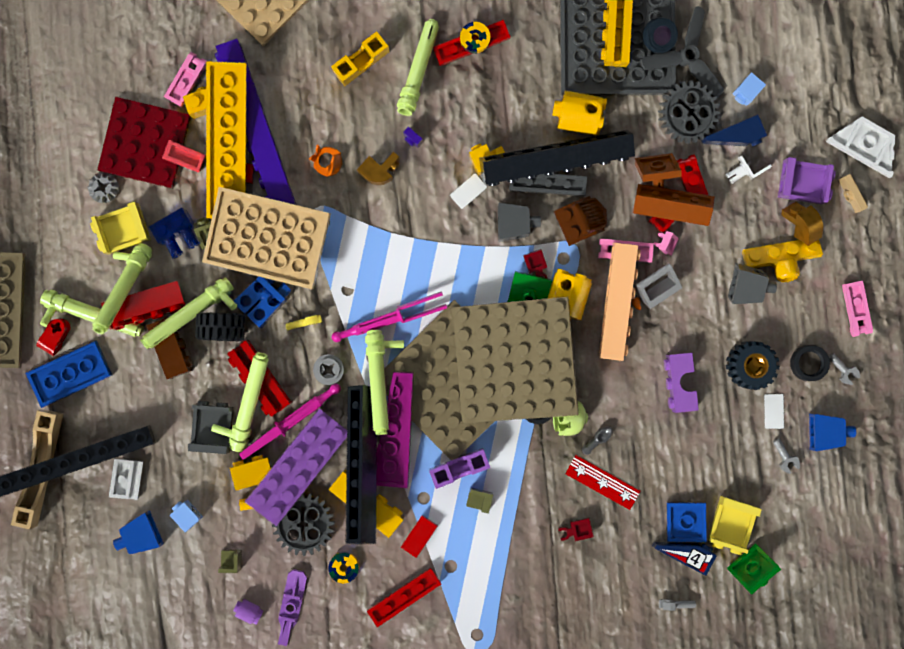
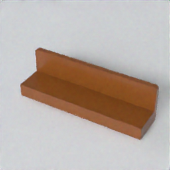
[633,184,715,226]

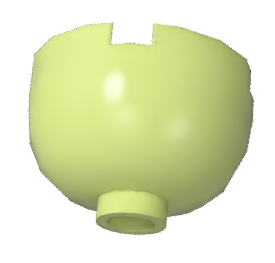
[553,401,588,436]

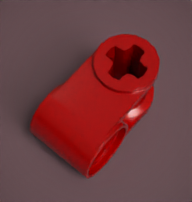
[36,319,71,356]

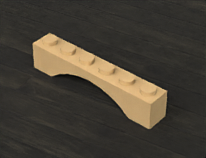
[11,410,63,529]

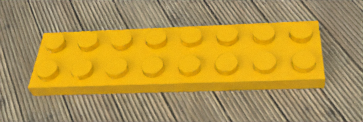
[206,61,247,219]

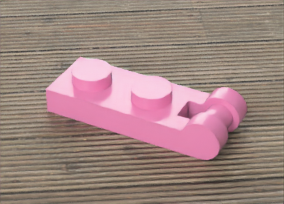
[164,52,208,107]
[598,239,654,263]
[842,281,873,337]

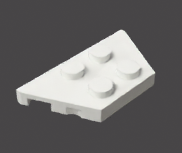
[826,117,895,178]

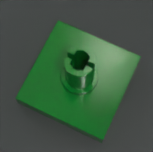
[507,271,552,302]
[727,543,781,595]

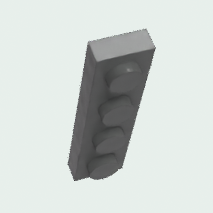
[509,174,587,196]

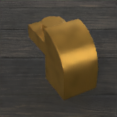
[357,152,400,185]
[781,201,823,246]

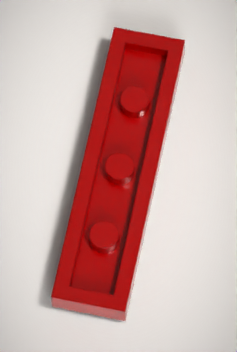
[433,20,511,66]
[367,567,442,627]

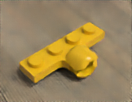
[742,240,823,283]

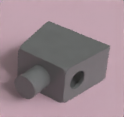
[497,203,541,242]
[728,263,777,304]

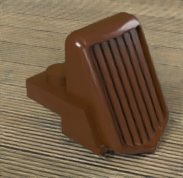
[554,196,608,246]

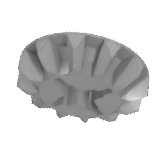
[87,172,119,203]
[313,354,344,385]

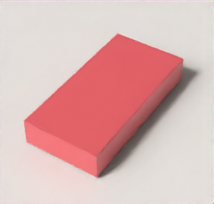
[162,140,206,173]

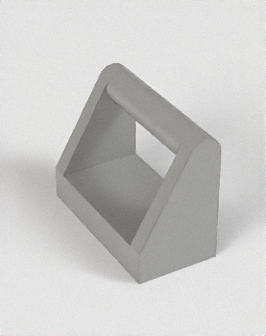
[636,263,682,309]

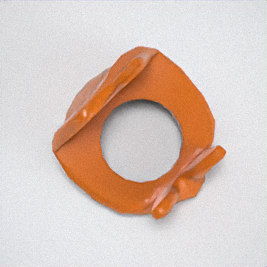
[309,144,342,177]

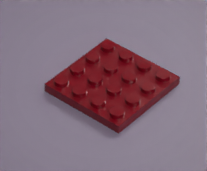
[97,97,191,189]

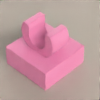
[654,231,679,256]

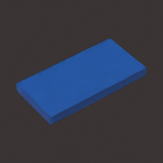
[26,341,113,408]

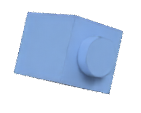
[732,72,766,106]
[169,500,203,532]

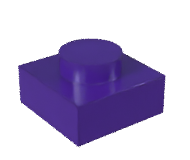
[403,126,423,148]

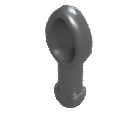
[582,426,612,455]

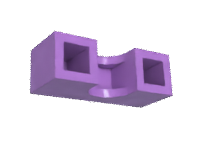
[664,353,699,413]
[429,448,490,489]

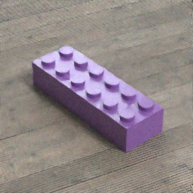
[245,409,347,526]

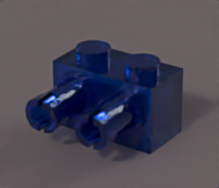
[149,208,200,259]

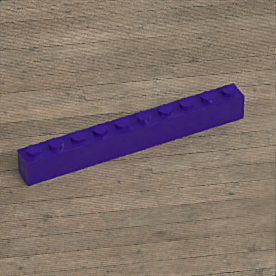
[215,39,297,205]

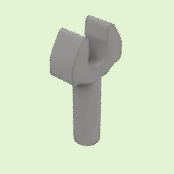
[829,353,860,385]
[773,438,800,474]
[659,599,696,611]

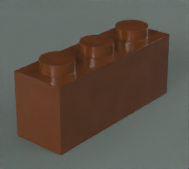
[146,317,193,380]

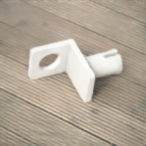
[726,155,772,184]

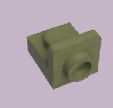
[194,217,212,250]

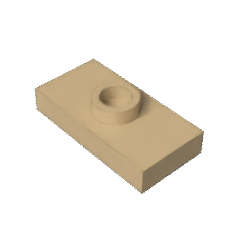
[838,174,868,213]

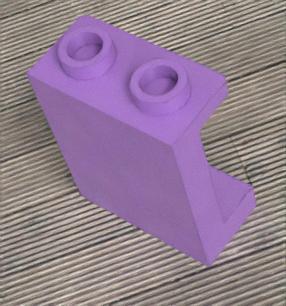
[778,157,836,205]

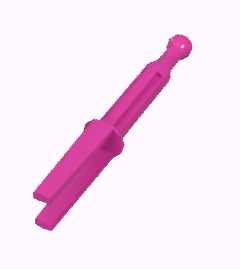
[331,291,447,342]
[239,383,341,460]

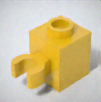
[469,144,505,176]

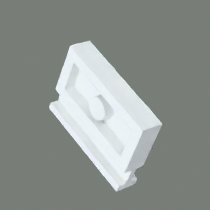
[109,458,143,500]

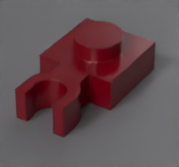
[523,249,548,279]
[558,517,594,541]

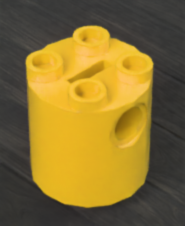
[552,90,607,136]
[548,269,592,321]

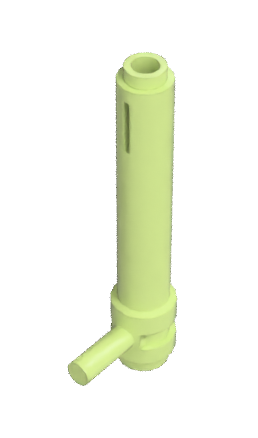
[397,19,439,116]
[93,243,152,334]
[140,278,237,349]
[40,289,144,337]
[365,330,404,435]
[211,352,269,452]

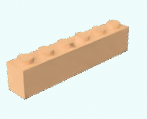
[598,243,641,361]

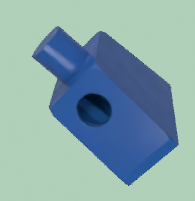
[809,413,856,451]
[113,511,164,554]

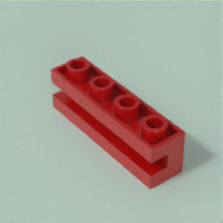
[101,281,185,330]
[227,340,292,417]

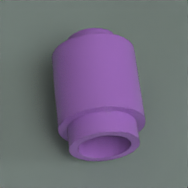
[233,599,263,625]

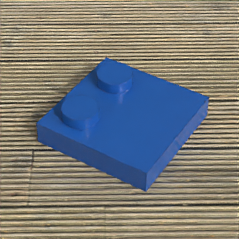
[667,502,707,542]

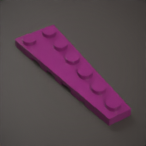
[377,371,414,488]

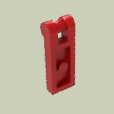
[676,154,708,195]

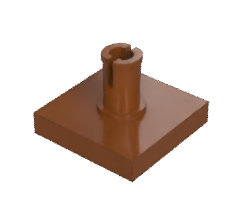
[635,153,681,188]

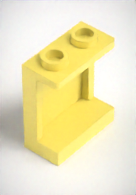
[90,202,151,255]
[707,496,762,555]

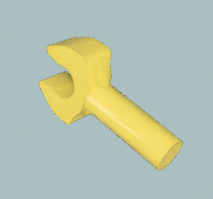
[286,315,322,330]

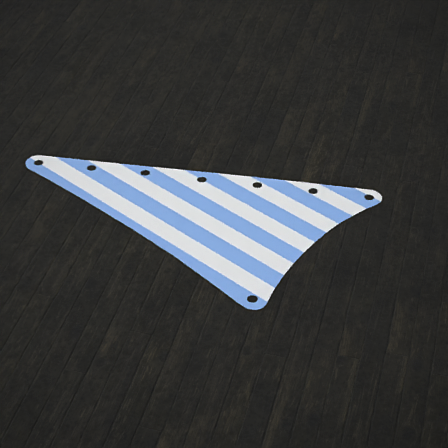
[315,206,580,649]

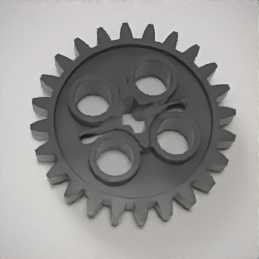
[658,80,720,143]
[272,492,335,556]

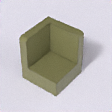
[466,487,493,514]
[218,550,242,573]

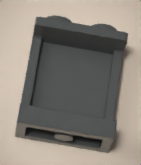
[188,401,234,454]

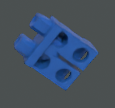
[234,277,291,329]

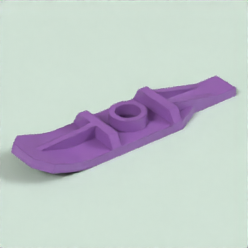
[278,569,307,646]

